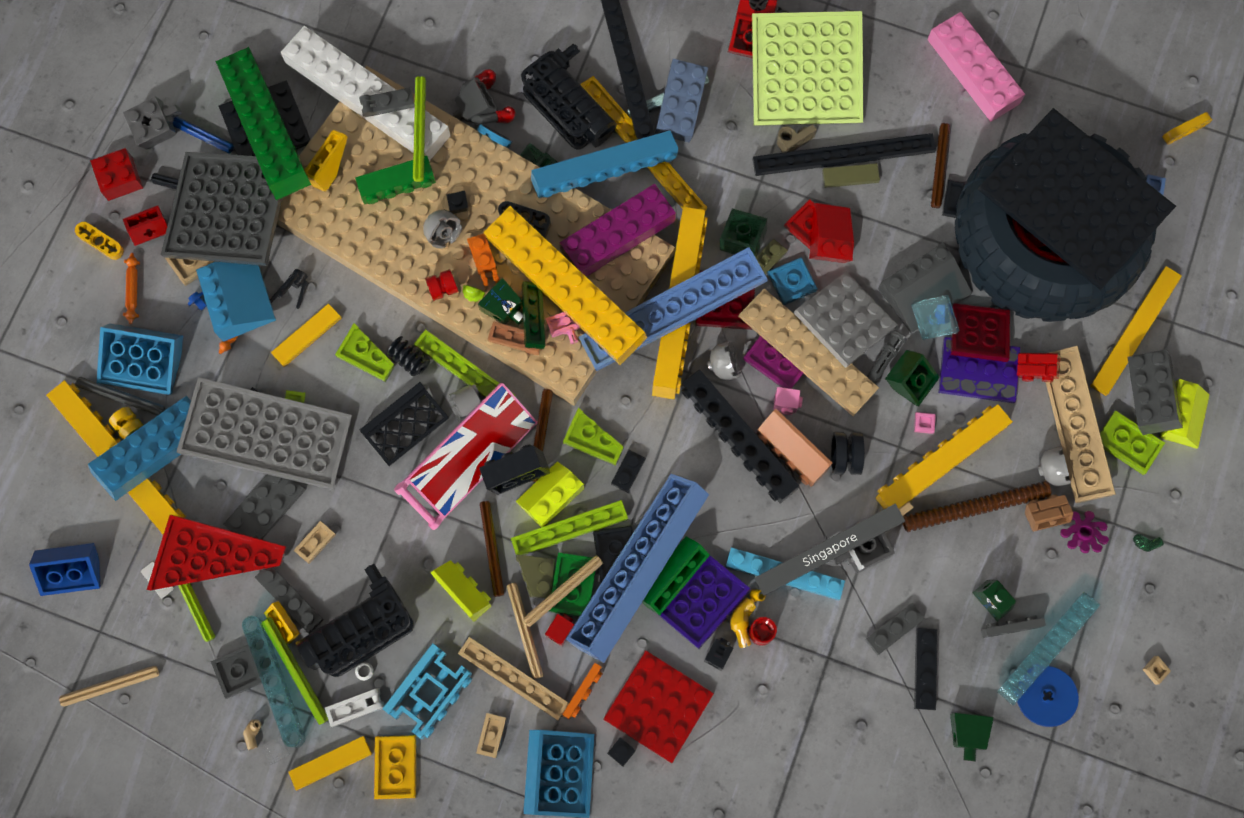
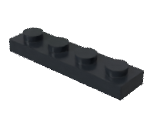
[914,628,937,711]

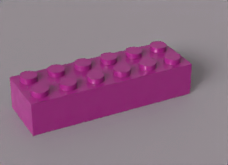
[559,184,676,277]

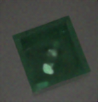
[720,208,768,258]

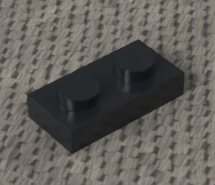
[611,450,646,493]

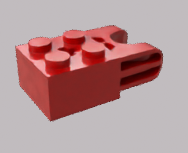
[727,0,777,58]

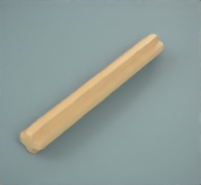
[523,555,603,627]
[507,583,543,679]
[59,666,159,707]

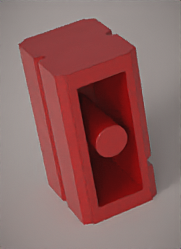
[1017,353,1060,382]

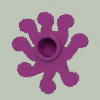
[1060,511,1109,553]

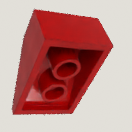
[809,203,854,263]

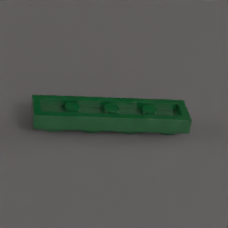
[522,281,546,349]

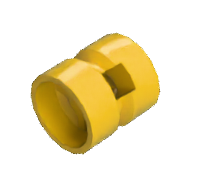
[109,407,144,439]

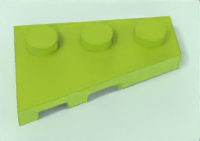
[335,323,395,382]
[563,408,624,466]

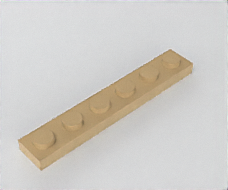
[458,637,569,721]

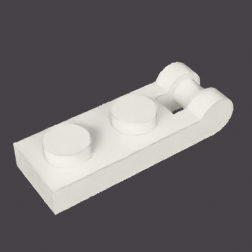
[325,688,385,727]

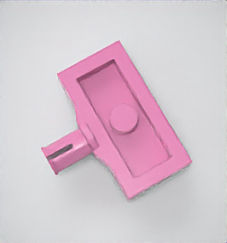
[545,312,580,344]

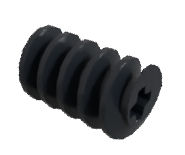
[387,336,431,376]

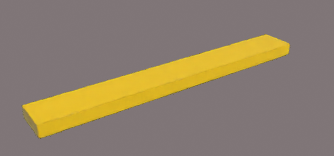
[1090,266,1182,396]

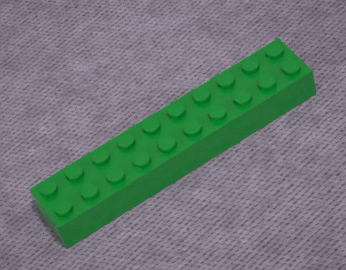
[215,47,311,200]

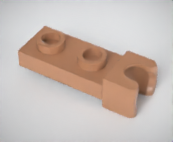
[488,321,540,356]

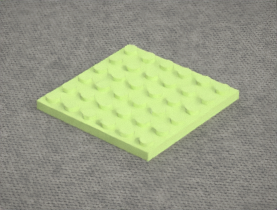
[752,11,863,126]

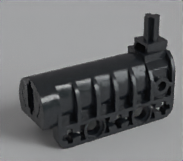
[521,44,617,150]
[296,564,414,677]

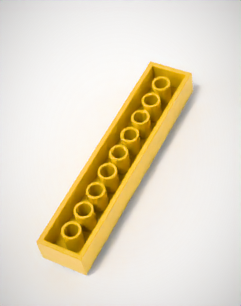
[483,206,647,365]
[652,207,708,400]

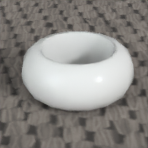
[355,662,374,681]

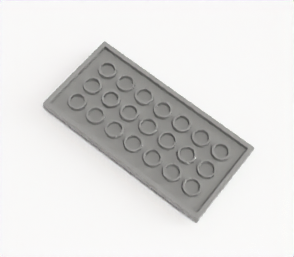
[177,377,352,490]

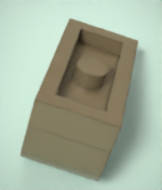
[777,124,817,153]

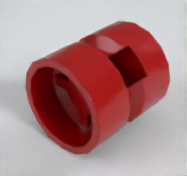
[425,269,459,301]
[749,617,777,646]

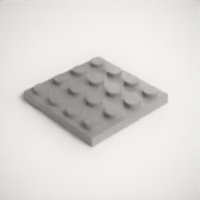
[794,272,898,368]

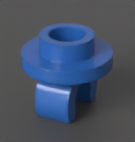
[188,291,207,311]

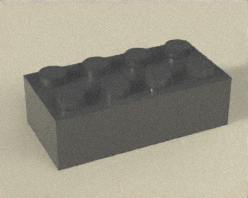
[1127,349,1183,435]

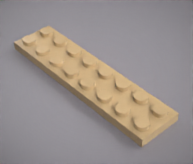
[739,288,879,416]
[1046,346,1116,503]

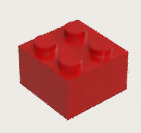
[90,148,143,201]

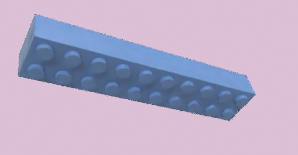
[565,474,709,663]

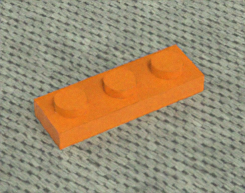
[562,663,603,720]

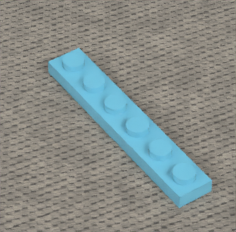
[725,547,845,600]

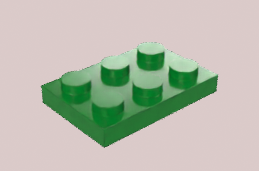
[549,553,596,616]

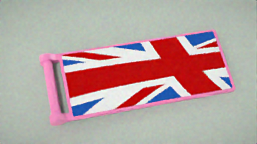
[394,383,537,530]

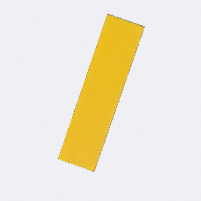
[271,303,342,367]
[288,736,372,791]

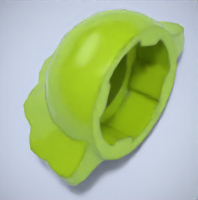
[462,285,485,302]

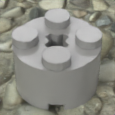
[448,384,481,423]

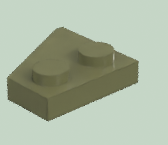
[516,555,554,599]

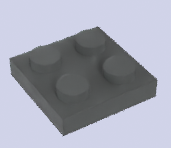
[211,645,264,699]

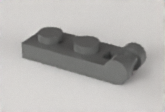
[359,87,415,117]

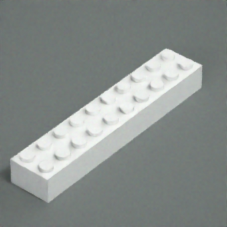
[281,26,451,161]

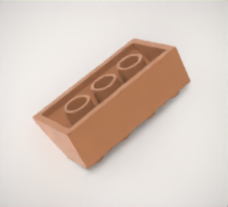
[756,409,832,487]

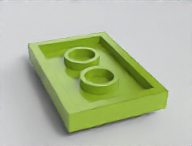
[1100,410,1165,475]

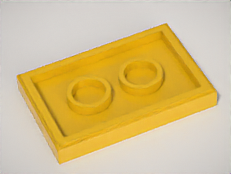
[374,735,416,799]

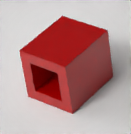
[545,614,575,647]

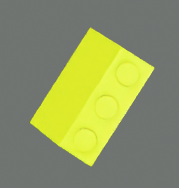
[1159,379,1209,449]
[516,461,584,527]
[431,560,491,622]

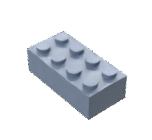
[655,59,708,143]

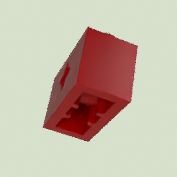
[123,205,168,246]

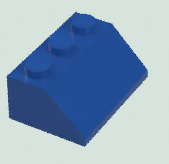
[29,543,101,596]

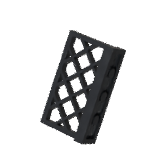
[359,382,449,466]

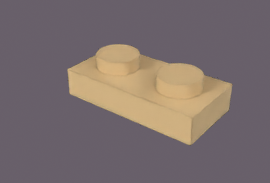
[294,521,336,564]
[476,713,507,758]

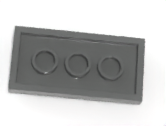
[223,474,305,539]

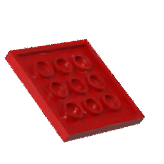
[603,651,714,764]

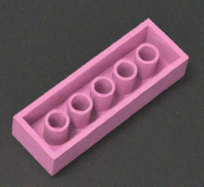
[928,12,1025,122]

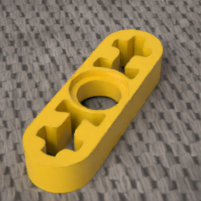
[1162,112,1213,145]
[75,222,124,260]

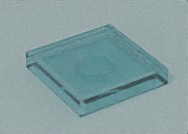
[911,295,959,340]

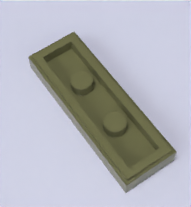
[822,163,880,188]

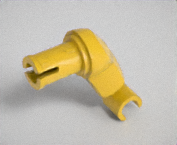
[730,589,766,648]

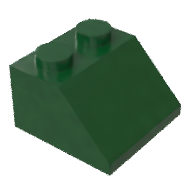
[885,350,940,407]

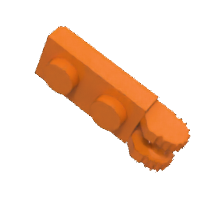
[467,234,499,287]

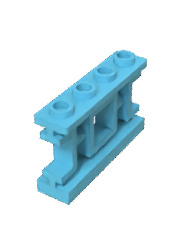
[383,643,472,739]

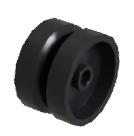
[831,432,865,475]

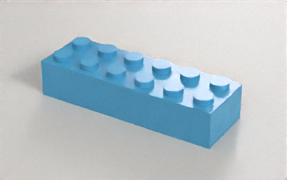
[88,396,191,501]

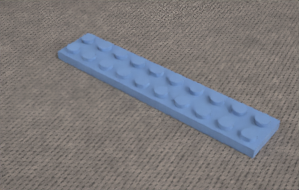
[579,247,768,371]

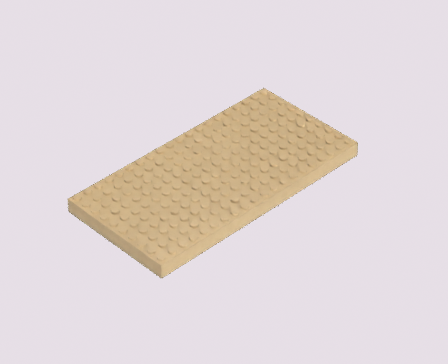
[277,65,675,406]

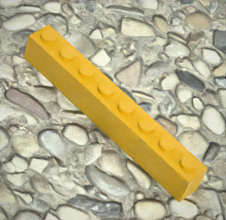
[875,404,1013,509]

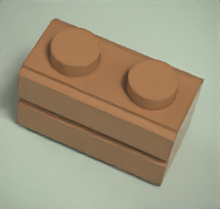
[1025,495,1073,532]

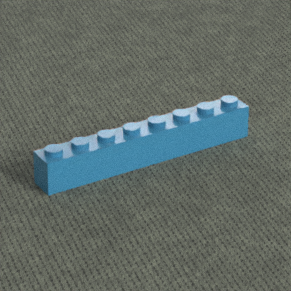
[531,131,679,198]

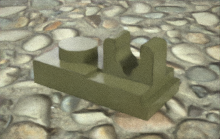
[756,239,788,275]

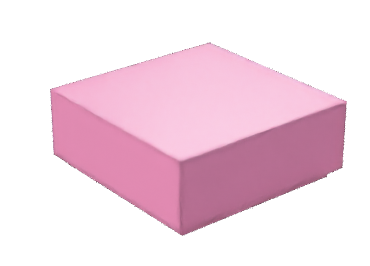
[914,412,935,434]

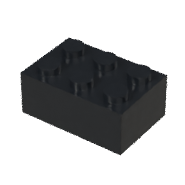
[479,444,551,495]

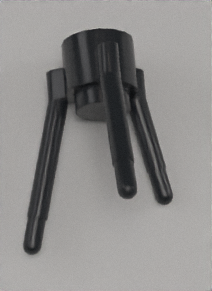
[270,269,309,309]

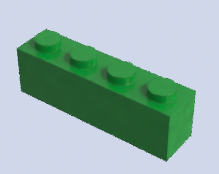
[355,156,436,205]
[642,536,710,616]

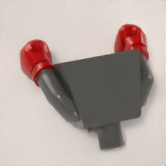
[453,69,516,124]

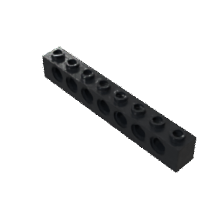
[681,369,800,504]

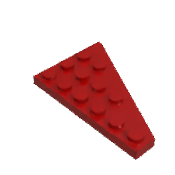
[147,515,287,591]

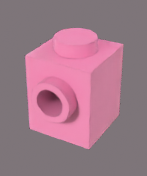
[773,387,803,415]

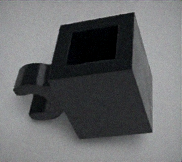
[704,638,734,671]

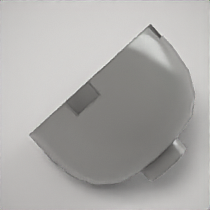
[423,210,462,248]
[707,341,741,380]
[1037,446,1071,486]

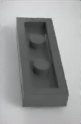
[865,603,925,656]
[981,615,1046,638]

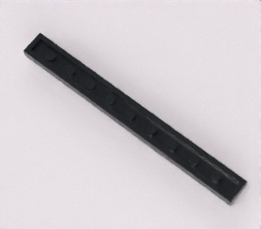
[601,0,655,140]
[752,133,936,176]

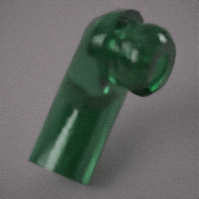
[1133,534,1164,552]

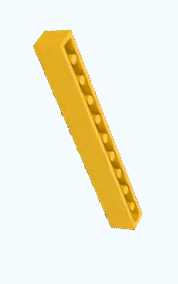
[46,380,186,534]

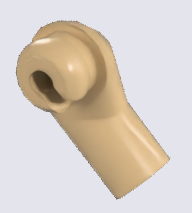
[243,719,262,750]

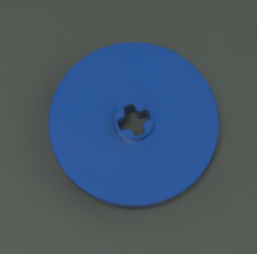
[1016,666,1079,727]

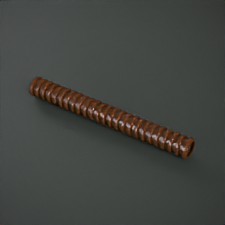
[903,481,1052,532]

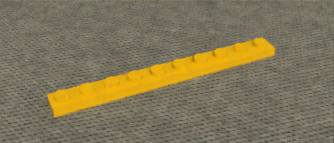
[580,76,707,211]

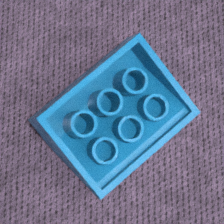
[196,262,276,342]
[97,323,183,395]
[523,730,595,818]

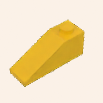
[305,130,348,192]

